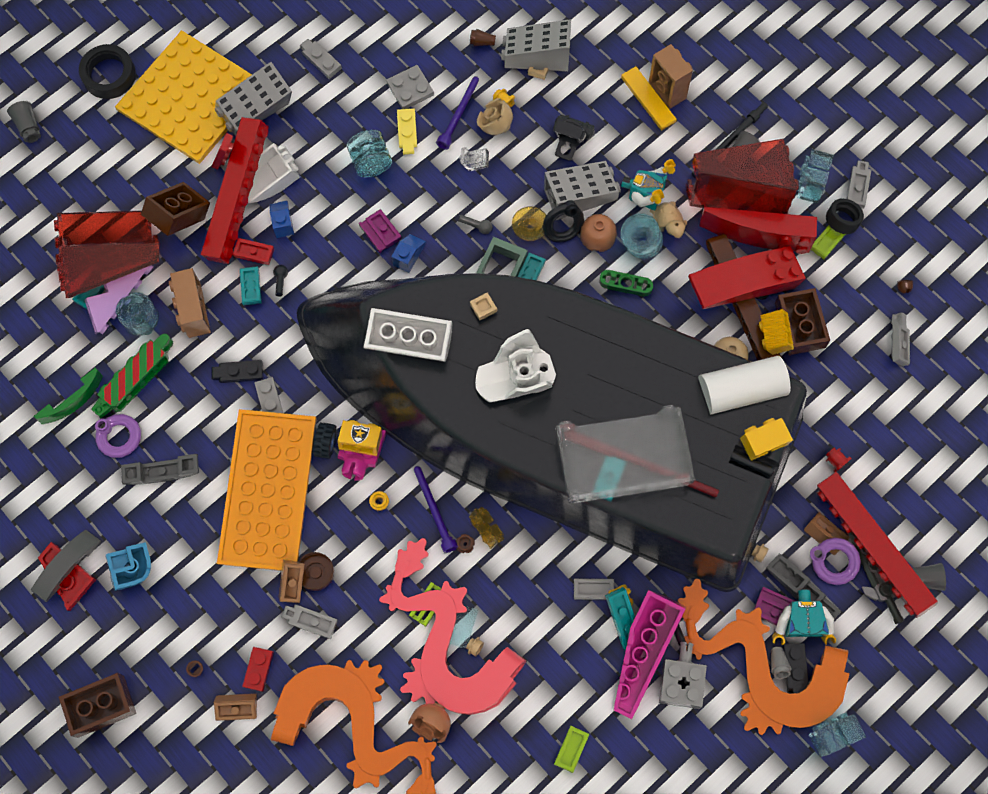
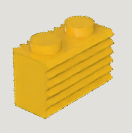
[759,309,794,355]

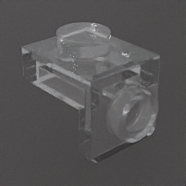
[460,147,489,171]

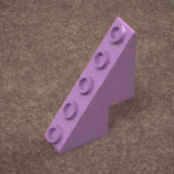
[85,261,154,334]

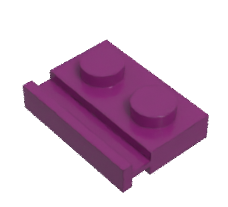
[359,209,402,253]
[753,587,794,626]

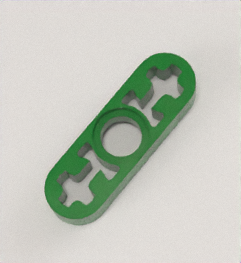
[599,270,653,297]

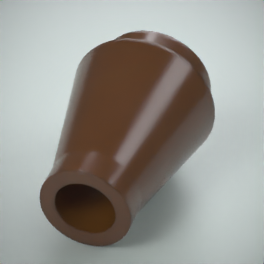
[470,29,496,46]

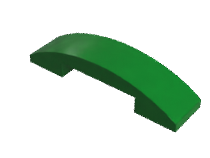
[34,367,103,424]

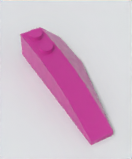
[613,590,686,719]

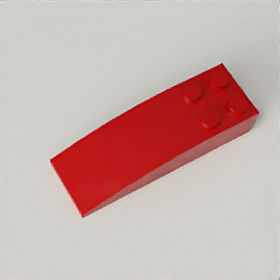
[699,207,817,254]
[688,246,806,309]

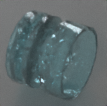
[346,130,392,177]
[621,213,664,259]

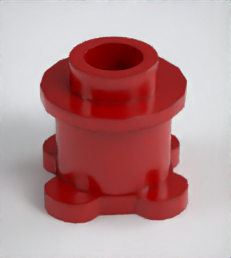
[825,447,852,473]

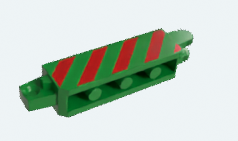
[91,333,174,418]

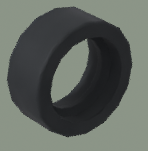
[826,198,864,234]

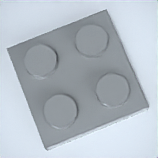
[386,65,434,109]

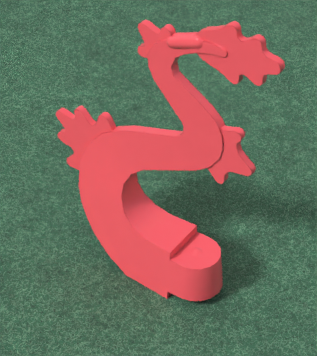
[379,538,526,715]

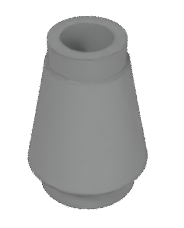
[771,647,792,679]

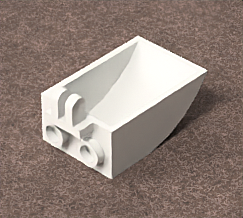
[248,143,300,203]

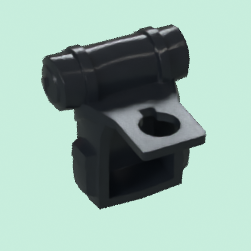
[553,115,595,161]

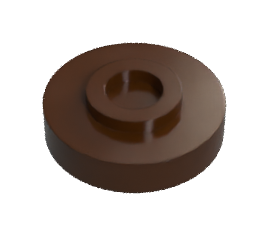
[299,552,334,591]

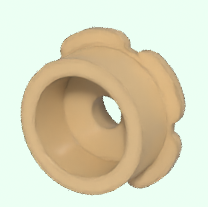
[752,544,769,563]
[466,637,484,657]

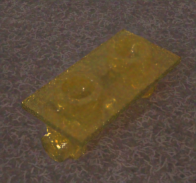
[469,507,504,549]

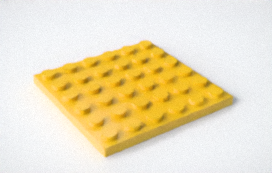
[115,30,252,164]

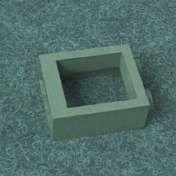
[476,237,528,277]

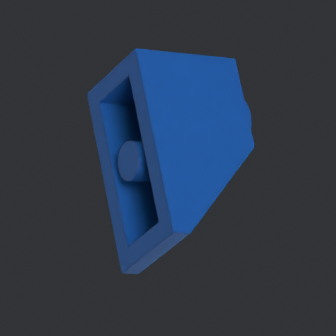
[270,201,294,238]
[391,234,426,273]

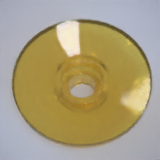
[512,206,546,241]

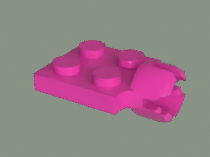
[338,430,386,481]

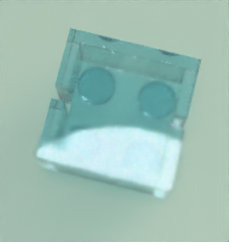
[795,149,834,203]
[808,712,866,757]

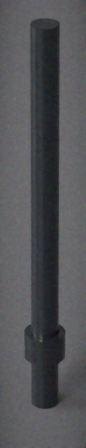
[691,102,768,178]

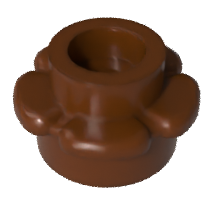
[456,534,475,553]

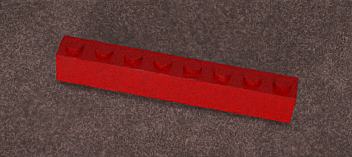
[201,117,269,264]
[817,472,938,618]

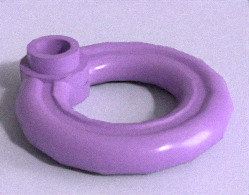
[95,414,141,458]
[810,538,861,585]

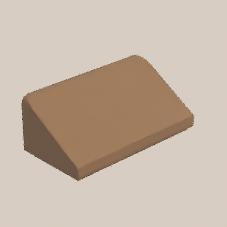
[804,512,850,555]
[279,559,305,603]
[214,694,257,721]

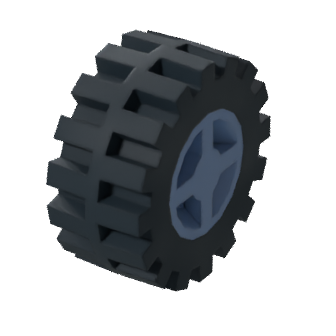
[313,422,337,459]

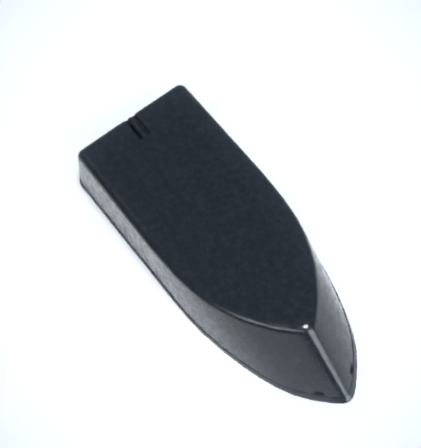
[297,273,807,592]

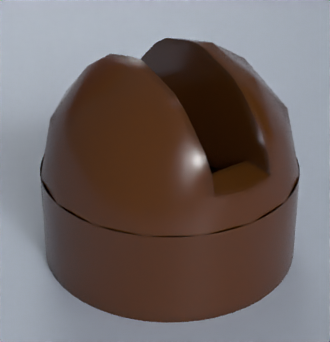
[897,280,913,294]
[186,660,203,677]

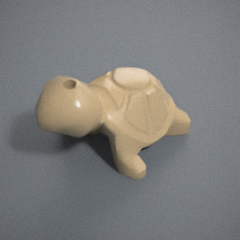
[650,201,687,238]

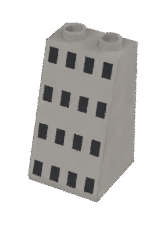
[501,20,571,71]
[214,62,292,136]
[544,161,621,220]

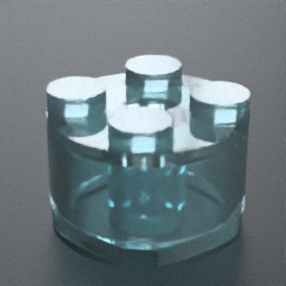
[116,292,159,336]

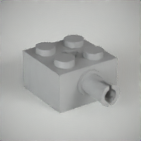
[659,642,707,709]

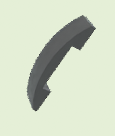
[121,454,199,485]
[31,530,101,603]

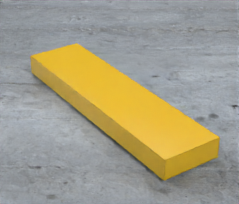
[621,66,677,131]

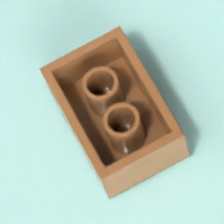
[649,44,693,109]
[169,268,211,338]

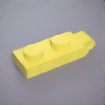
[397,108,417,155]

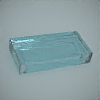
[450,605,478,650]

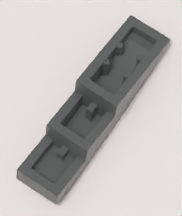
[766,553,841,620]

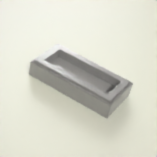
[574,579,614,600]

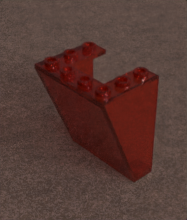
[685,139,799,214]
[54,210,159,298]

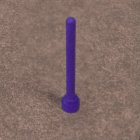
[436,76,479,150]
[414,466,458,553]

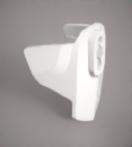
[475,329,556,402]

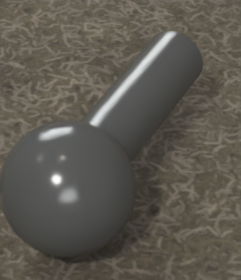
[458,214,493,234]

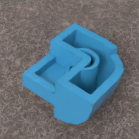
[105,542,151,591]

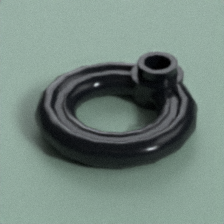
[542,200,585,242]

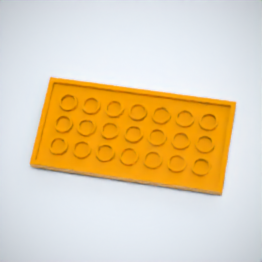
[217,409,317,571]

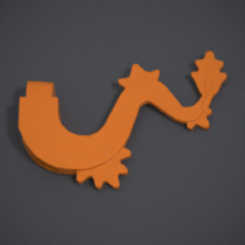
[678,579,850,735]
[271,660,437,794]

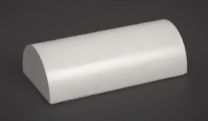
[364,308,452,362]
[698,356,790,415]

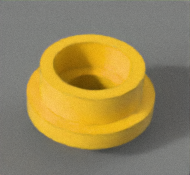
[369,491,389,511]

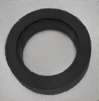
[79,44,136,99]

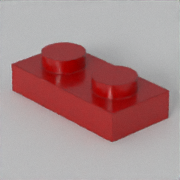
[233,238,274,265]
[242,647,274,692]

